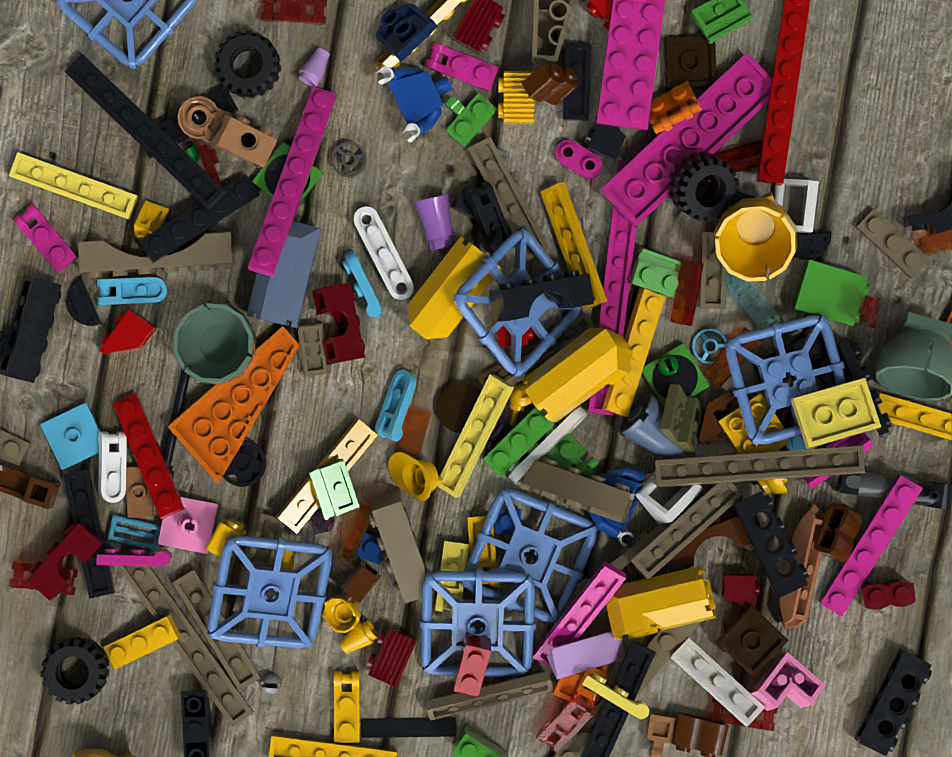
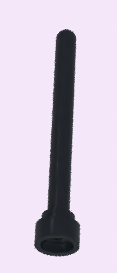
[163,369,190,478]

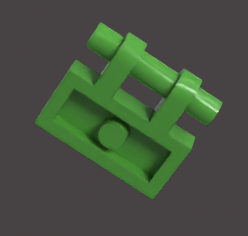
[541,433,599,478]

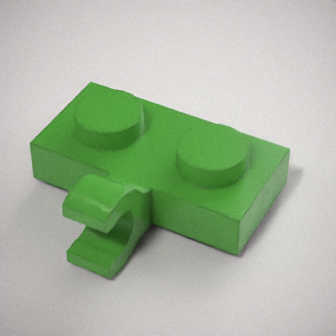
[445,92,498,148]

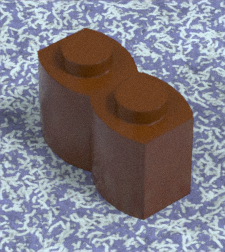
[522,62,580,105]
[814,502,863,563]
[341,561,381,603]
[672,712,729,757]

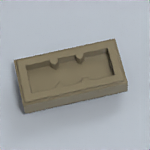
[298,323,330,377]

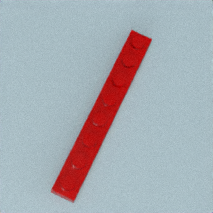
[756,0,810,186]

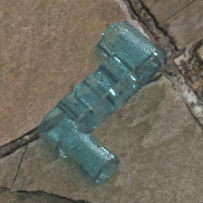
[725,274,784,328]

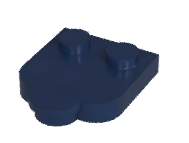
[376,3,438,62]

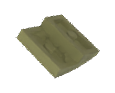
[660,384,704,455]

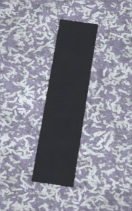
[361,718,456,738]

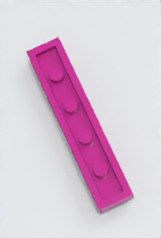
[533,561,626,668]

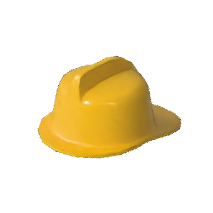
[388,452,443,501]

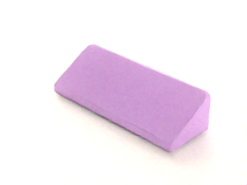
[547,631,625,679]

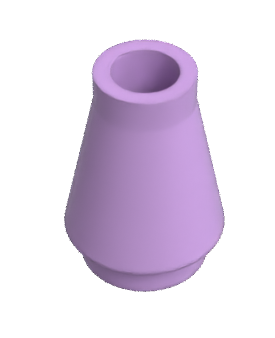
[299,47,330,87]

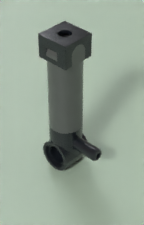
[836,471,952,510]

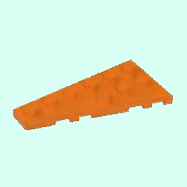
[167,326,300,484]

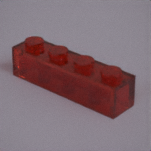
[670,260,704,326]

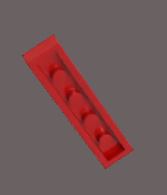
[113,393,185,519]

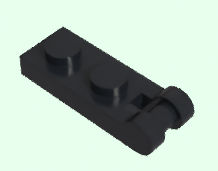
[464,181,515,255]

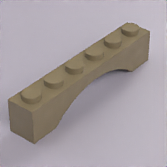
[78,232,235,278]

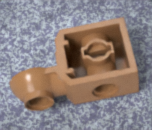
[178,96,277,168]

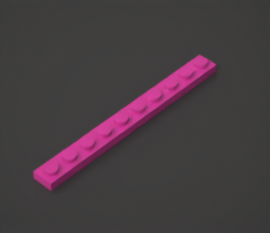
[588,160,636,416]

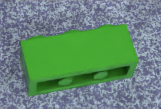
[482,407,555,478]

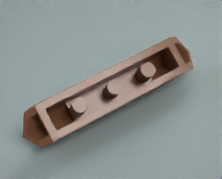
[779,503,825,630]

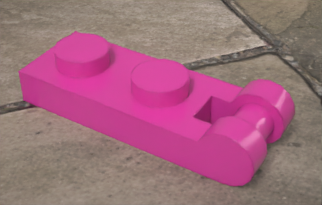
[424,42,499,92]
[12,202,78,273]
[96,548,172,567]

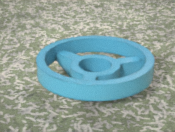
[692,329,727,364]

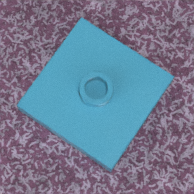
[40,402,101,470]

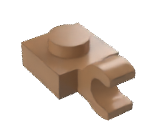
[646,713,676,757]

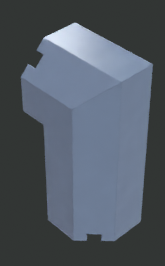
[247,222,322,328]

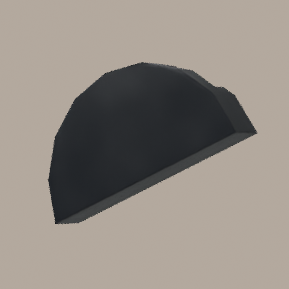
[793,231,832,260]
[66,278,103,327]

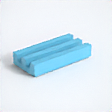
[107,515,161,551]

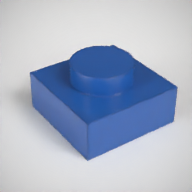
[494,508,521,535]
[356,532,386,565]

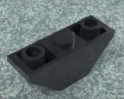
[181,690,213,757]

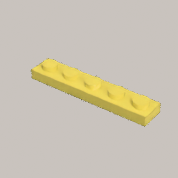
[9,152,138,220]
[438,374,514,498]

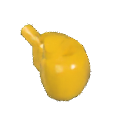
[509,382,532,426]

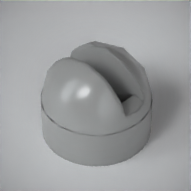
[261,673,281,694]

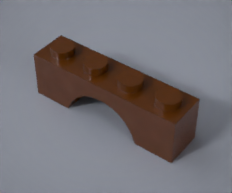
[0,464,61,509]
[665,510,761,573]

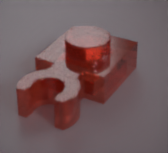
[197,144,223,187]

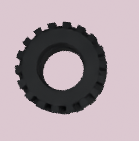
[214,30,281,98]
[668,151,739,222]
[40,637,110,705]

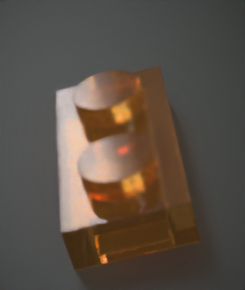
[394,407,431,460]

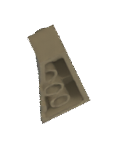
[531,0,575,65]
[519,458,635,524]
[368,487,434,603]

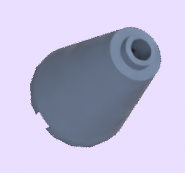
[617,394,687,459]

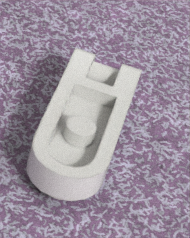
[98,431,127,503]

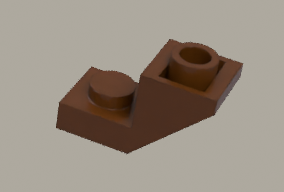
[698,391,734,445]

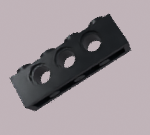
[732,491,809,598]
[855,648,932,756]

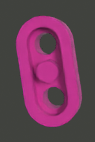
[555,140,602,179]

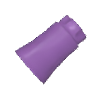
[414,194,455,250]

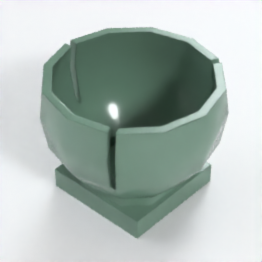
[173,302,256,384]
[876,312,952,400]

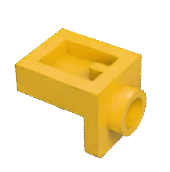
[134,200,169,241]

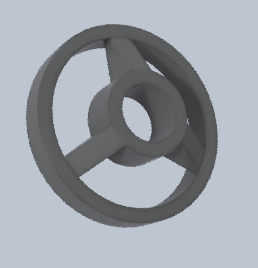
[331,142,367,178]

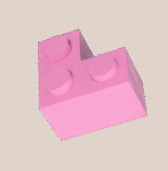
[749,652,826,711]

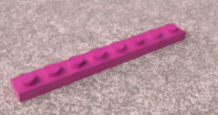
[248,87,337,277]

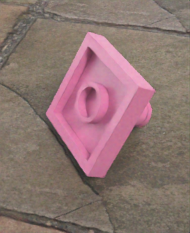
[157,496,218,554]

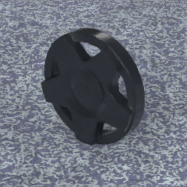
[223,439,267,487]

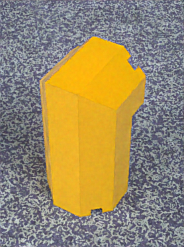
[407,237,501,340]
[522,328,633,423]
[606,566,716,640]

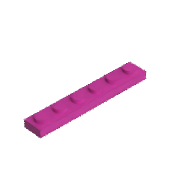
[819,474,923,616]

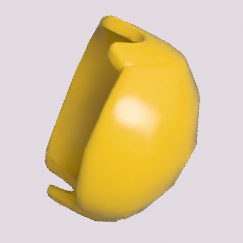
[322,594,361,633]

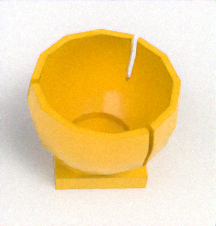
[714,192,797,281]

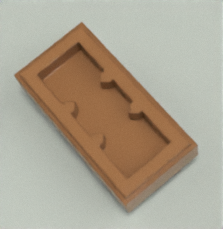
[126,467,154,518]

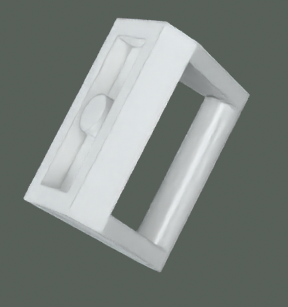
[773,179,819,234]
[636,474,703,525]

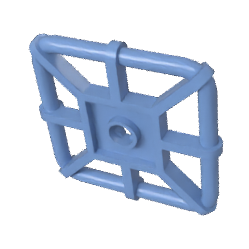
[55,0,198,69]
[453,228,582,377]
[725,314,846,445]
[461,487,598,624]
[207,535,333,648]
[419,569,536,677]

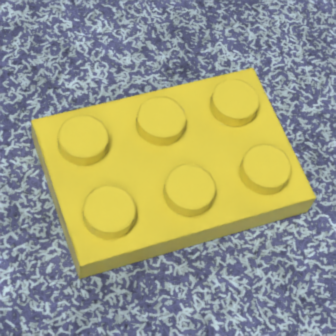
[791,378,881,449]

